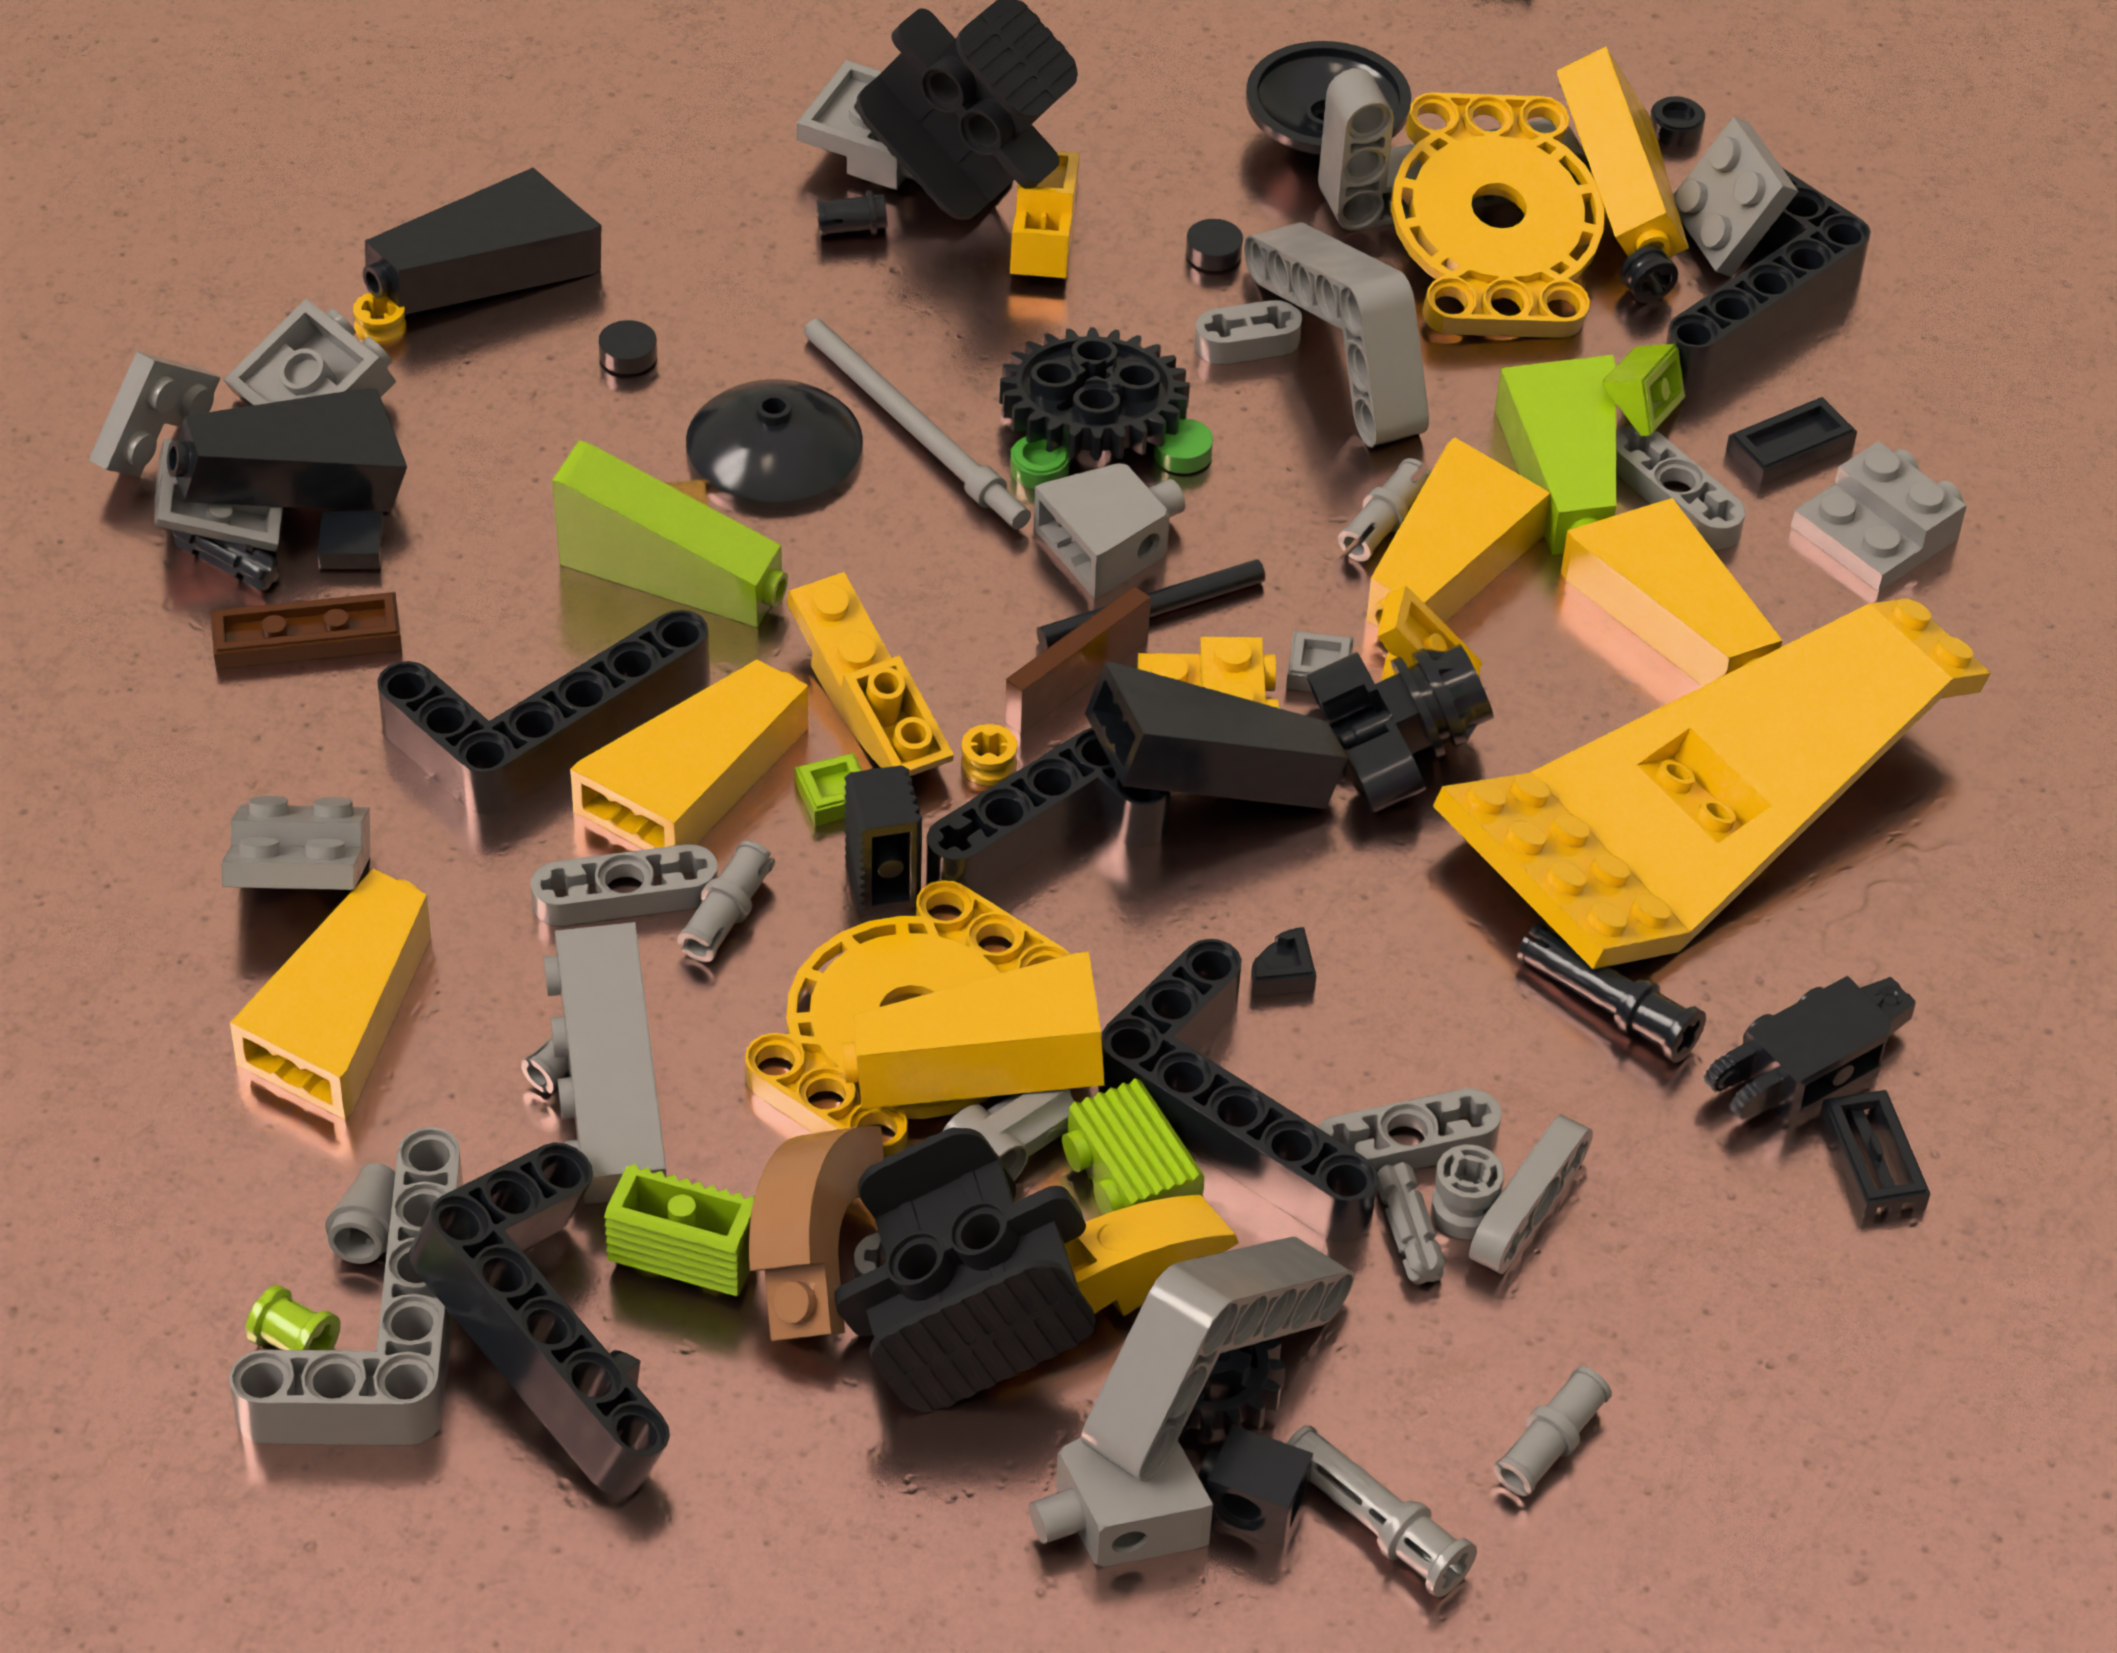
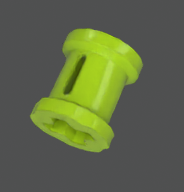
[245,1284,341,1350]

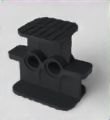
[856,0,1078,220]
[835,1127,1096,1412]

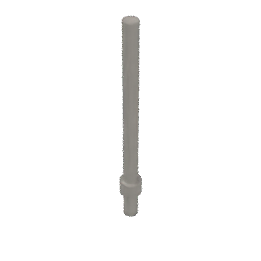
[804,318,1031,530]

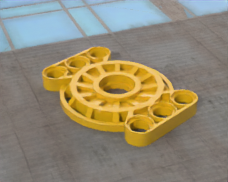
[1391,93,1605,338]
[745,880,1070,1158]

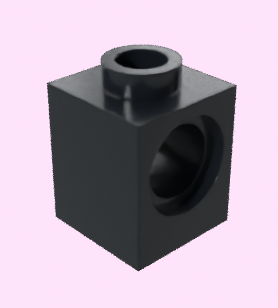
[1198,1425,1313,1549]

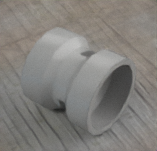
[1431,1144,1504,1240]

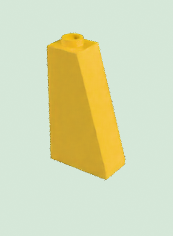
[1557,46,1689,258]
[1366,438,1550,629]
[1561,498,1783,686]
[570,660,809,850]
[230,868,431,1120]
[842,952,1104,1109]

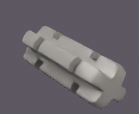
[1377,1162,1445,1285]

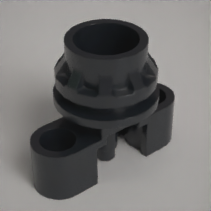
[1306,644,1494,813]

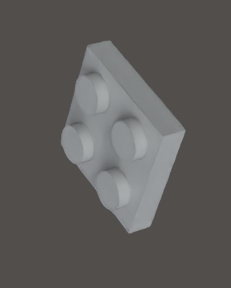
[1673,116,1798,277]

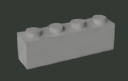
[543,922,666,1204]

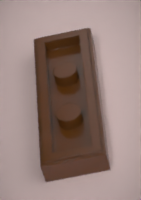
[1005,587,1151,734]
[210,592,402,669]

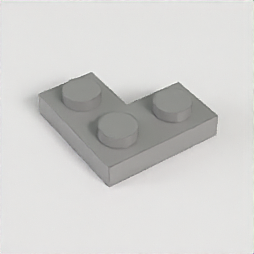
[89,351,221,477]

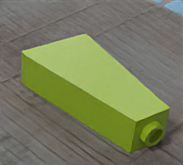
[1495,355,1617,556]
[552,440,788,628]

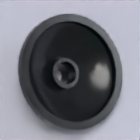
[1246,41,1411,156]
[686,379,863,511]

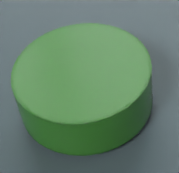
[1154,418,1213,474]
[1010,436,1070,490]

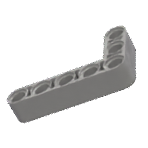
[1318,68,1591,231]
[1244,222,1429,447]
[229,1127,463,1445]
[1081,1236,1354,1482]

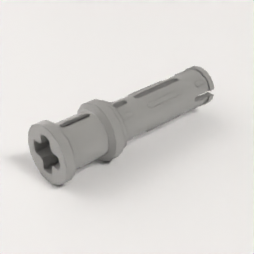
[1286,1425,1477,1598]

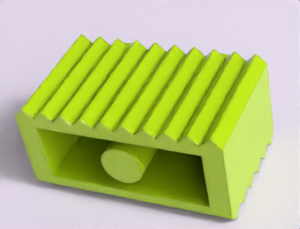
[1062,1078,1205,1215]
[604,1163,754,1296]

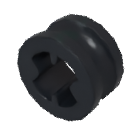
[1620,246,1679,303]

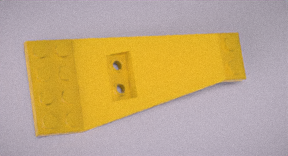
[1433,598,1991,969]

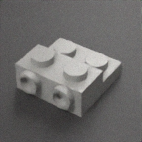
[797,60,914,190]
[223,298,397,406]
[1791,441,1967,592]
[221,796,370,890]

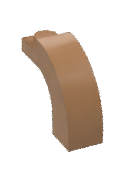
[749,1126,884,1341]

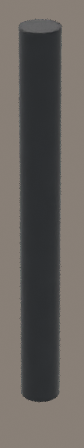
[1037,559,1265,650]

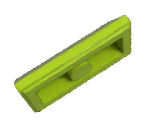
[1602,344,1685,437]

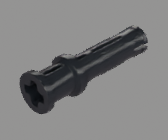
[1517,924,1706,1063]

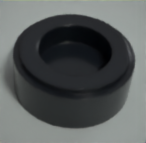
[1650,96,1705,146]
[1186,219,1243,271]
[599,320,657,374]

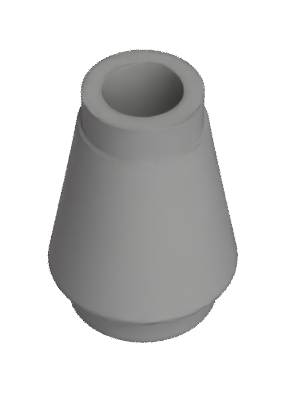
[325,1163,395,1264]

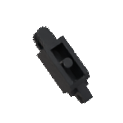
[1703,976,1916,1124]

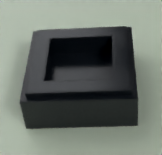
[317,511,384,569]

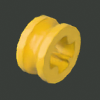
[353,293,406,344]
[961,724,1018,786]

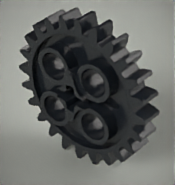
[999,327,1190,461]

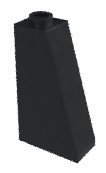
[363,168,602,314]
[167,388,407,512]
[1085,661,1348,809]

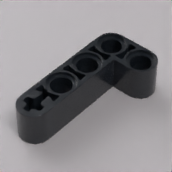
[926,728,1171,894]

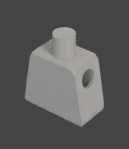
[1033,463,1185,599]
[1029,1437,1213,1567]

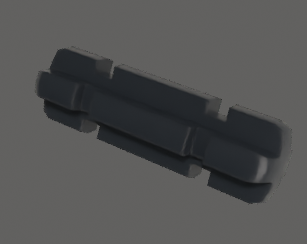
[172,530,280,591]

